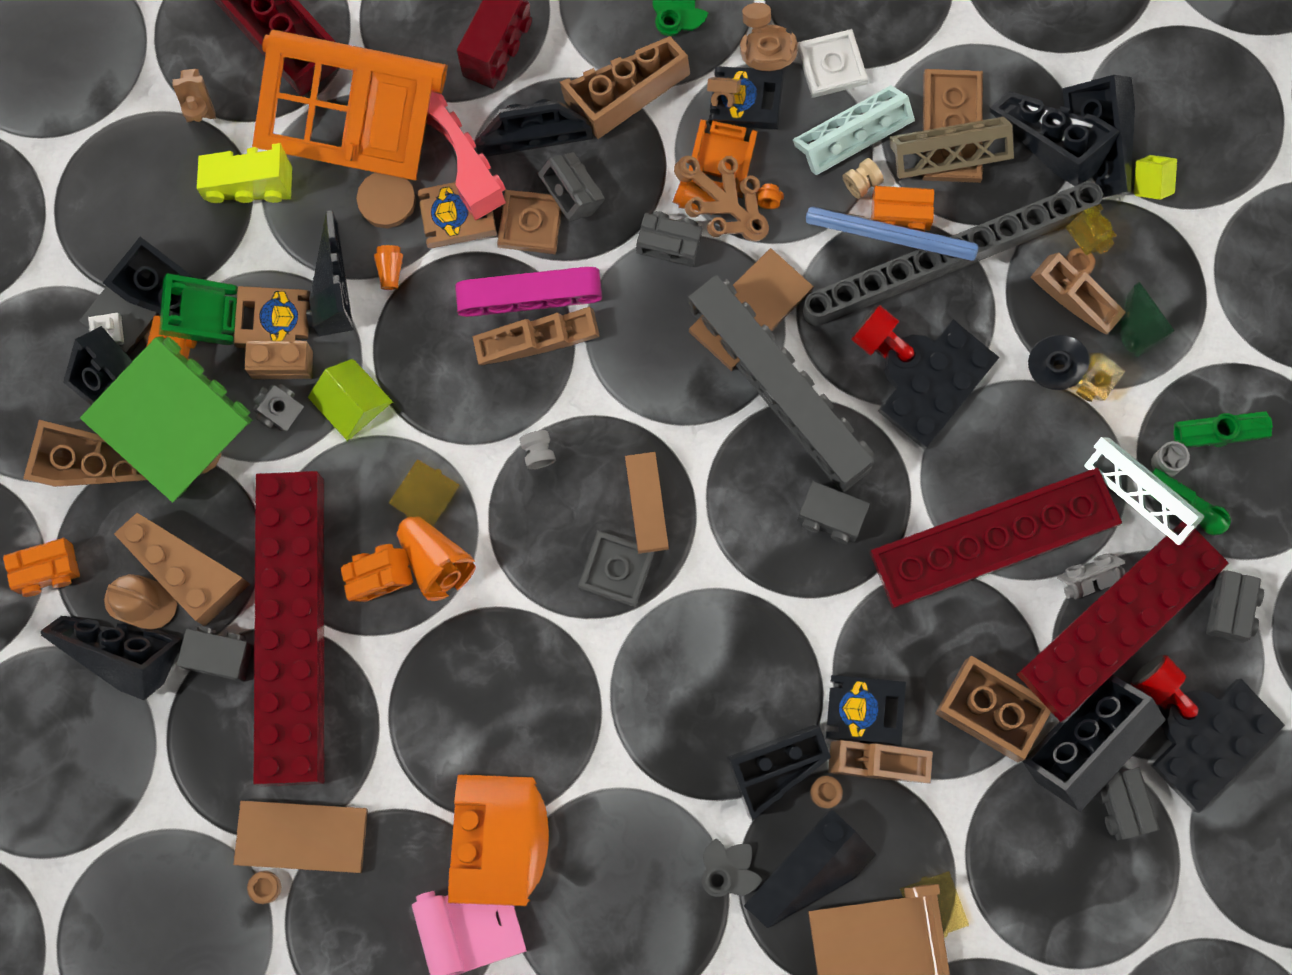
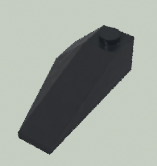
[306,210,354,337]

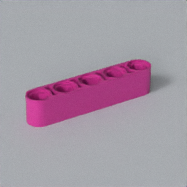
[455,267,602,317]

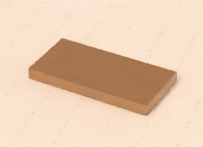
[923,69,983,183]
[689,248,814,371]
[233,801,368,873]

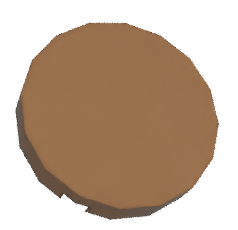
[740,25,798,71]
[356,172,416,229]

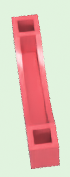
[426,91,506,221]

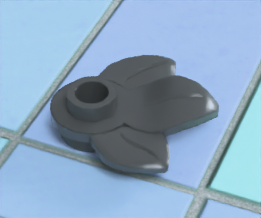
[702,839,762,897]

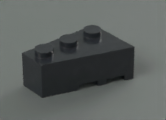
[727,725,831,821]

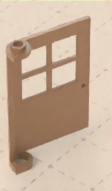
[808,884,950,975]

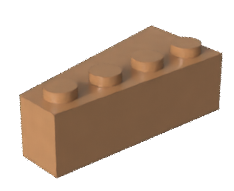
[560,36,690,139]
[114,513,250,626]

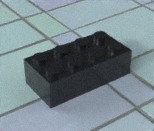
[1022,675,1165,812]

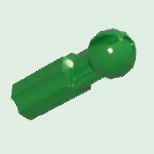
[1144,468,1231,536]

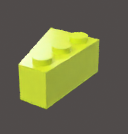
[197,143,292,203]

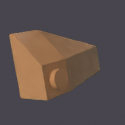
[23,420,147,487]

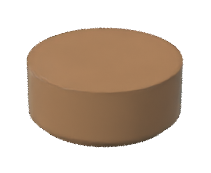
[742,3,771,28]
[1065,248,1095,275]
[810,776,843,809]
[247,871,281,904]

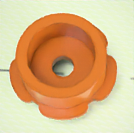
[756,184,784,209]

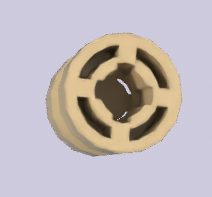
[843,158,884,199]

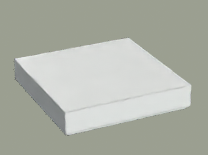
[798,29,868,98]

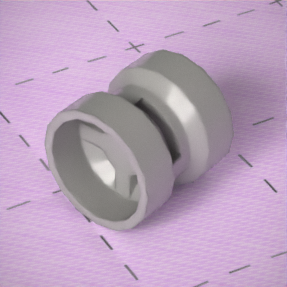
[519,430,556,469]
[1151,441,1190,477]

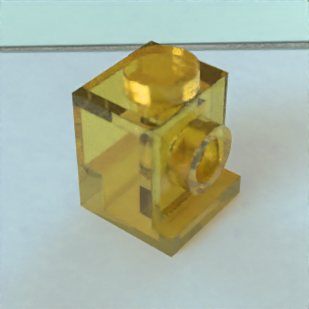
[1065,204,1117,255]
[1076,353,1125,402]

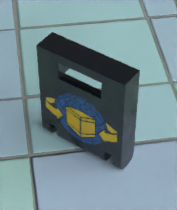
[708,66,784,130]
[826,675,906,746]

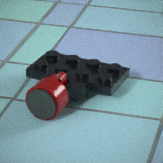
[851,305,1000,449]
[1131,655,1285,813]

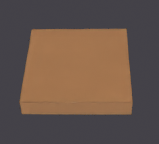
[497,190,562,254]

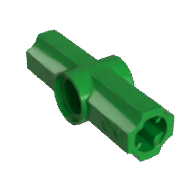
[1173,411,1273,448]

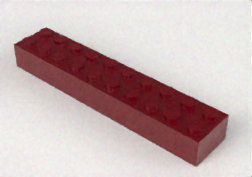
[253,471,324,787]

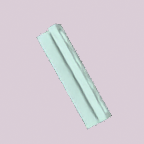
[793,85,915,175]
[1084,437,1205,545]

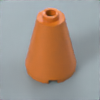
[397,517,476,601]

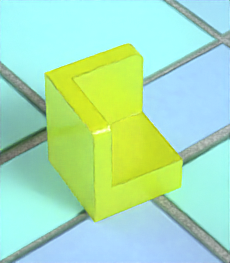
[1134,155,1177,200]

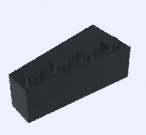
[63,326,133,405]

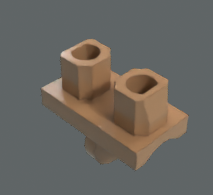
[173,69,216,122]

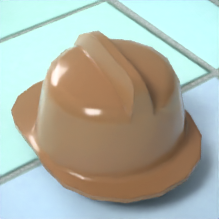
[104,574,177,630]

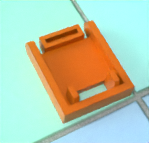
[686,119,758,198]

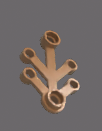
[674,156,769,242]

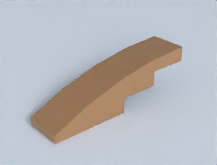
[472,306,600,365]

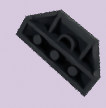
[475,99,593,157]

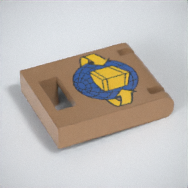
[418,182,497,248]
[234,286,311,348]

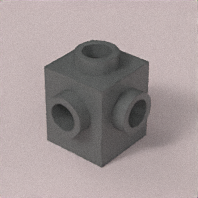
[252,384,304,431]

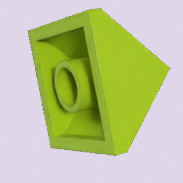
[308,359,393,441]

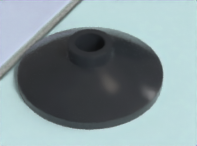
[1028,335,1090,390]

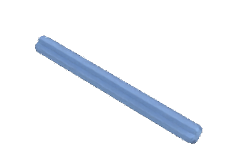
[806,207,978,261]

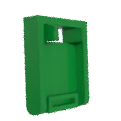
[159,273,238,345]

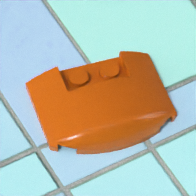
[448,775,549,906]

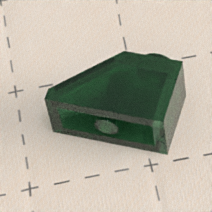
[1120,282,1175,358]

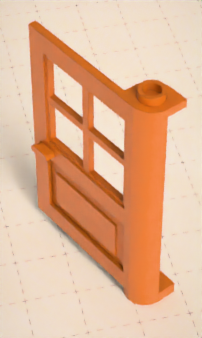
[252,30,448,180]

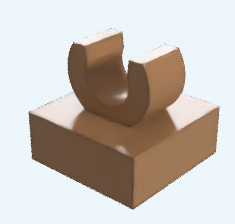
[707,77,741,107]

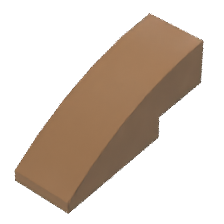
[1031,252,1126,334]
[625,452,669,554]
[828,740,933,784]

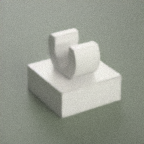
[88,313,124,345]

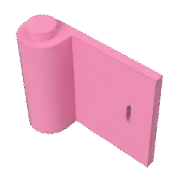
[412,891,527,975]

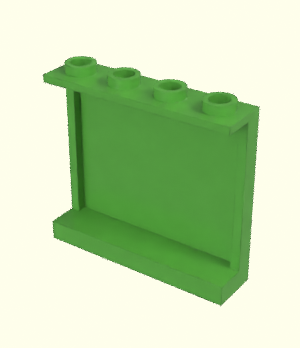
[80,336,253,503]

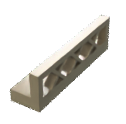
[890,117,1014,179]

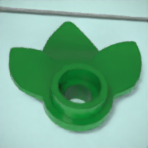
[652,0,708,36]

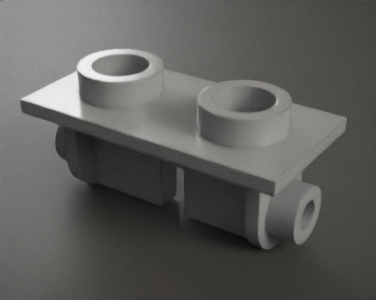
[1057,554,1125,600]

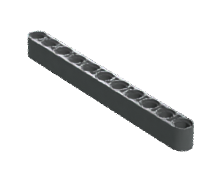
[803,182,1103,326]

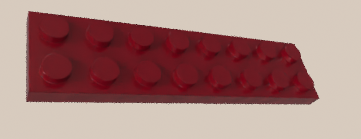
[870,467,1122,609]
[1016,521,1229,722]

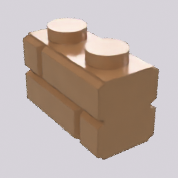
[245,341,313,379]

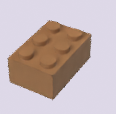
[935,656,1051,763]

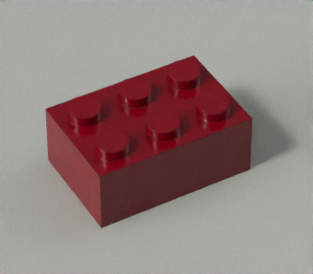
[457,0,532,89]

